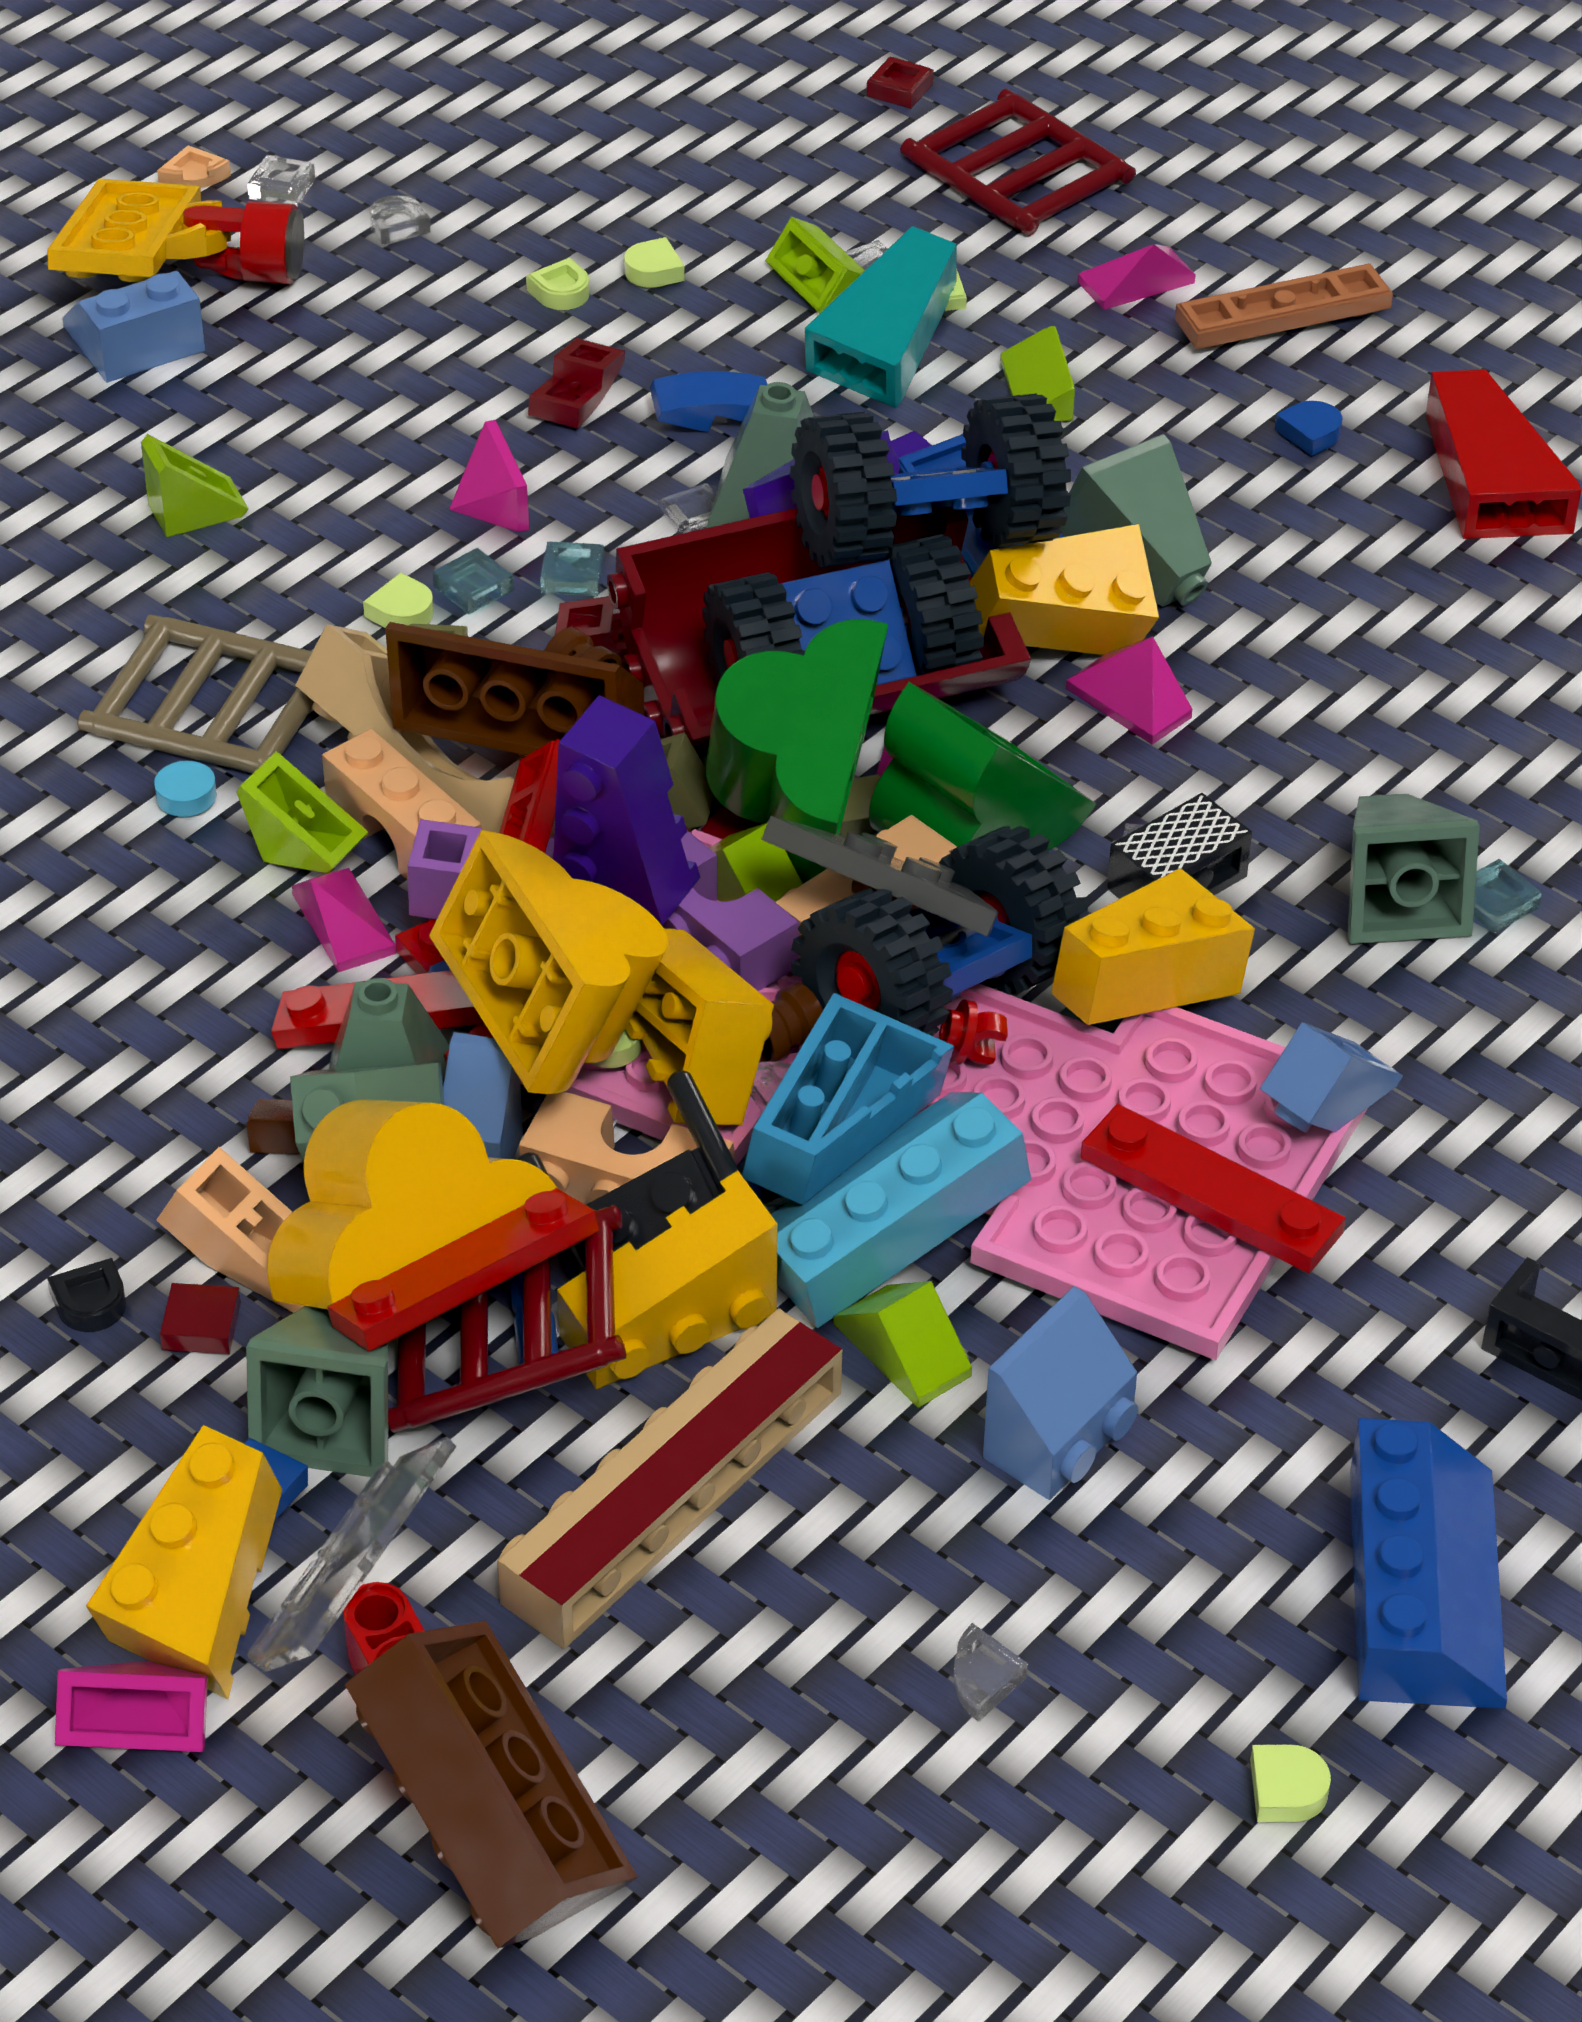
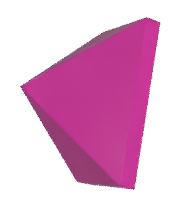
[1078,244,1196,310]
[449,420,529,532]
[1066,636,1193,745]
[292,868,396,973]
[55,1661,208,1752]

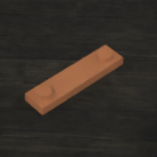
[1175,263,1393,349]

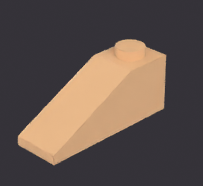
[156,1147,304,1313]

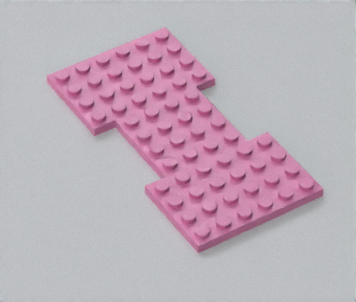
[520,829,1368,1360]

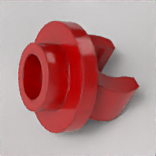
[939,999,1008,1065]

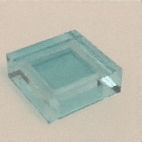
[540,541,604,596]
[432,548,514,614]
[1473,859,1542,934]

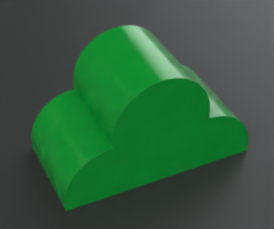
[706,619,889,884]
[869,682,1097,851]

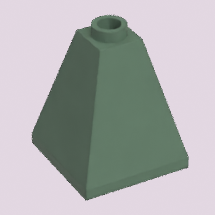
[706,382,814,528]
[1060,434,1212,607]
[1347,794,1480,944]
[329,978,450,1085]
[246,1306,388,1479]

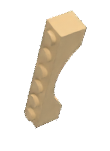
[295,624,555,838]

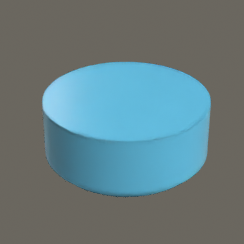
[154,761,217,817]

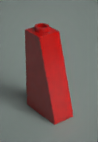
[1425,369,1581,539]

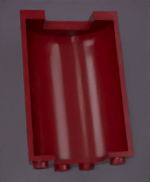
[607,507,1031,756]

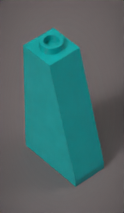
[804,226,957,408]

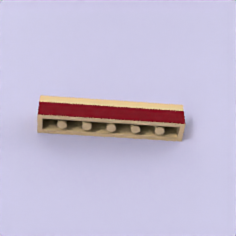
[497,1308,842,1649]

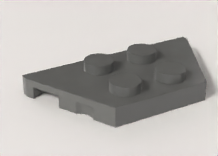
[761,816,999,937]

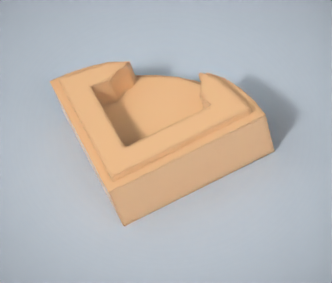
[157,145,231,188]

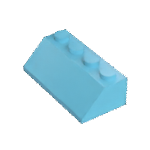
[771,1092,1032,1328]

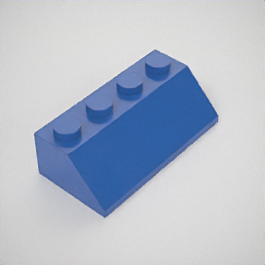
[1350,1418,1507,1709]

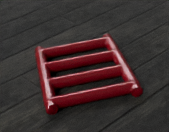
[900,89,1136,236]
[388,1205,626,1433]

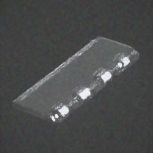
[247,1437,457,1672]

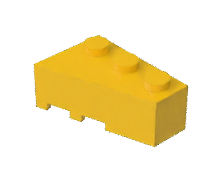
[969,524,1159,655]
[1051,868,1255,1025]
[626,928,774,1125]
[557,1170,778,1389]
[86,1425,282,1699]

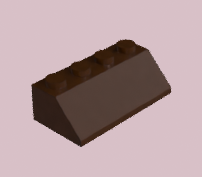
[385,622,644,755]
[344,1620,638,1949]

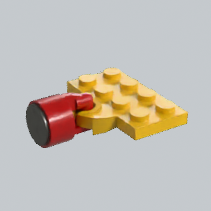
[47,179,304,284]

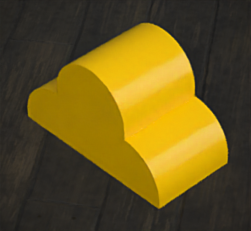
[429,830,669,1094]
[267,1099,557,1309]

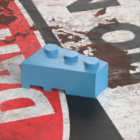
[742,993,954,1205]

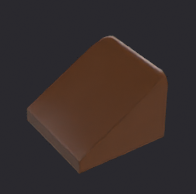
[246,1099,300,1155]

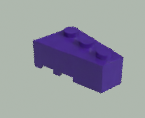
[553,695,701,926]

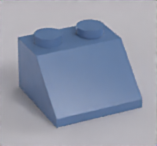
[62,271,205,383]
[983,1286,1138,1501]

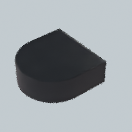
[47,1258,126,1332]

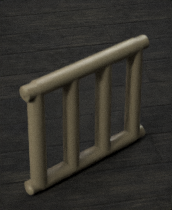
[77,614,314,774]

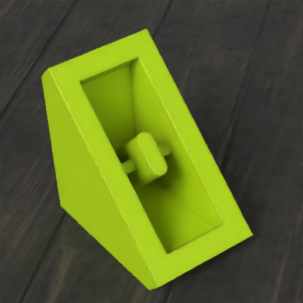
[141,434,249,537]
[236,751,368,874]
[709,822,803,902]
[834,1281,972,1408]

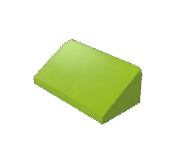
[765,216,865,313]
[1000,326,1075,422]

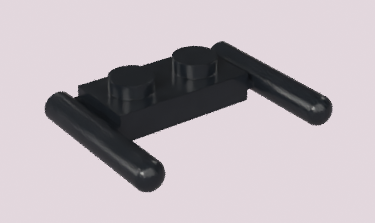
[517,1070,739,1281]

